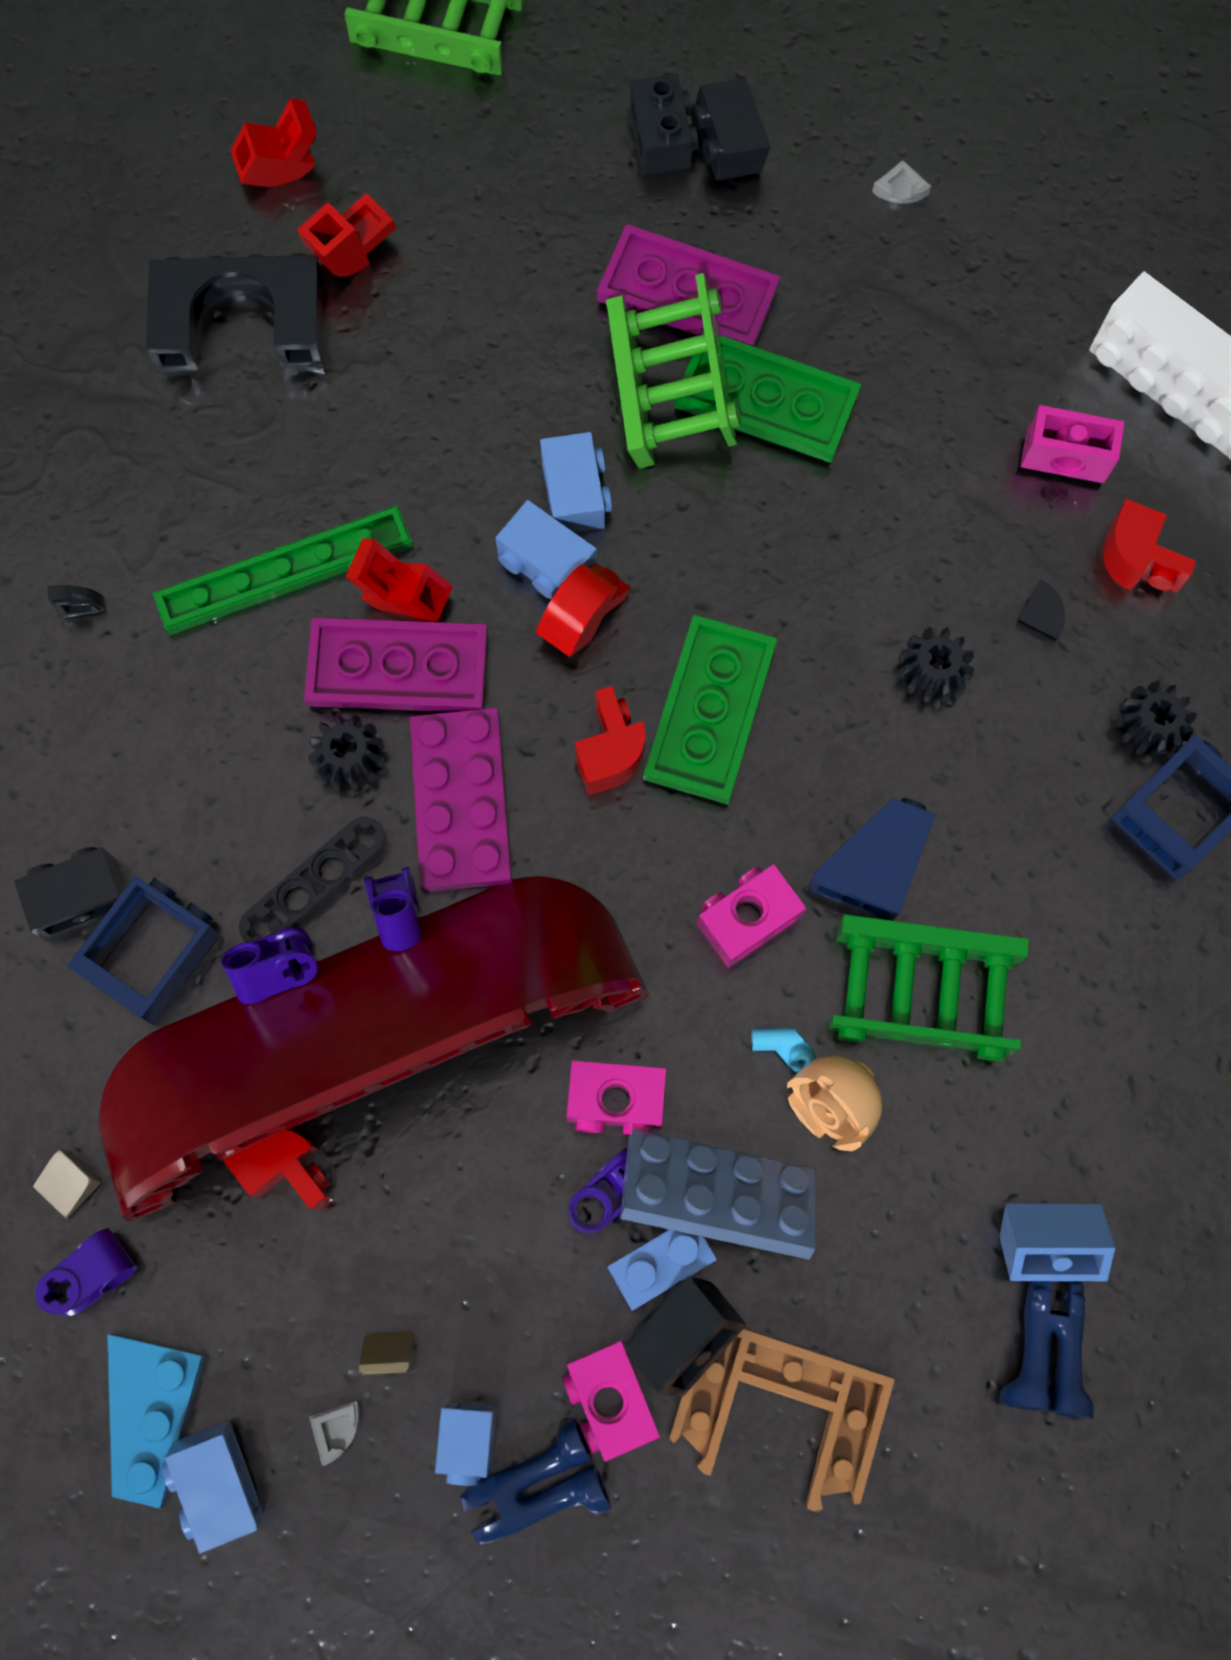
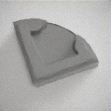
[872,160,931,204]
[309,1400,361,1466]

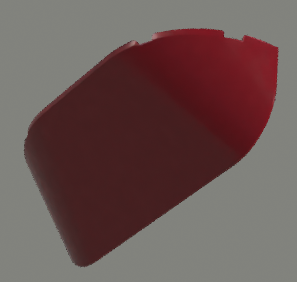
[99,876,649,1222]

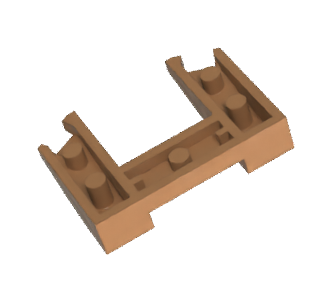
[669,1327,895,1511]

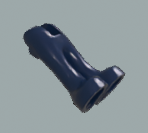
[999,1281,1094,1419]
[459,1418,612,1545]

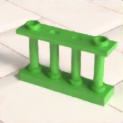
[345,0,526,76]
[606,273,741,469]

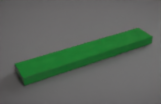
[152,505,414,636]

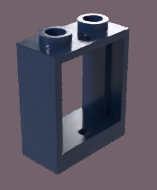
[1110,735,1231,880]
[66,875,219,1025]

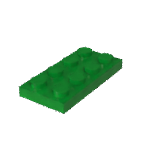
[674,330,861,463]
[643,614,778,805]

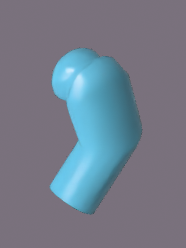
[751,1027,815,1073]

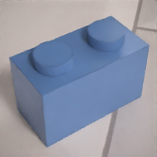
[540,432,612,533]
[495,500,597,599]
[999,1203,1116,1281]
[607,1230,717,1311]
[435,1402,498,1486]
[162,1420,264,1554]

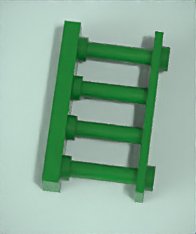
[827,914,1029,1061]

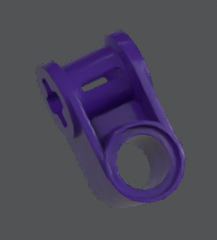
[364,866,422,951]
[221,926,317,1004]
[568,1147,627,1235]
[35,1228,137,1316]

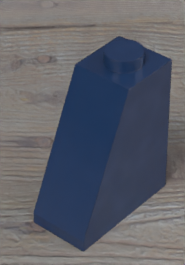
[807,798,936,921]

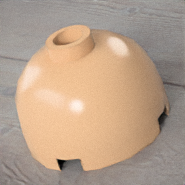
[787,1055,883,1151]

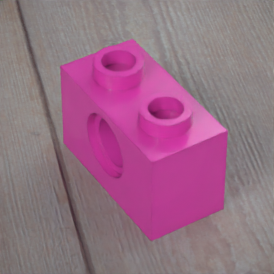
[1021,405,1125,483]
[696,864,806,968]
[566,1061,666,1136]
[562,1340,660,1462]

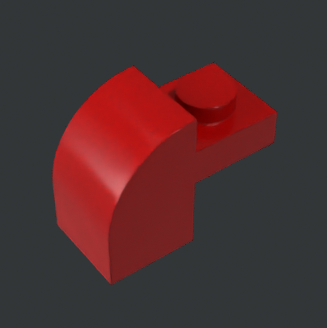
[230,98,317,187]
[297,193,396,277]
[1103,499,1197,593]
[346,539,453,622]
[535,563,631,657]
[575,686,645,796]
[222,1130,332,1211]

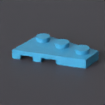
[107,1334,206,1509]

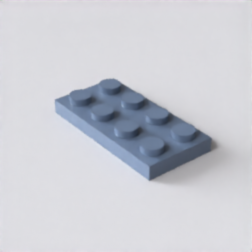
[620,1129,816,1260]

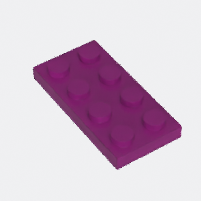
[597,224,781,346]
[304,617,488,712]
[409,708,513,893]

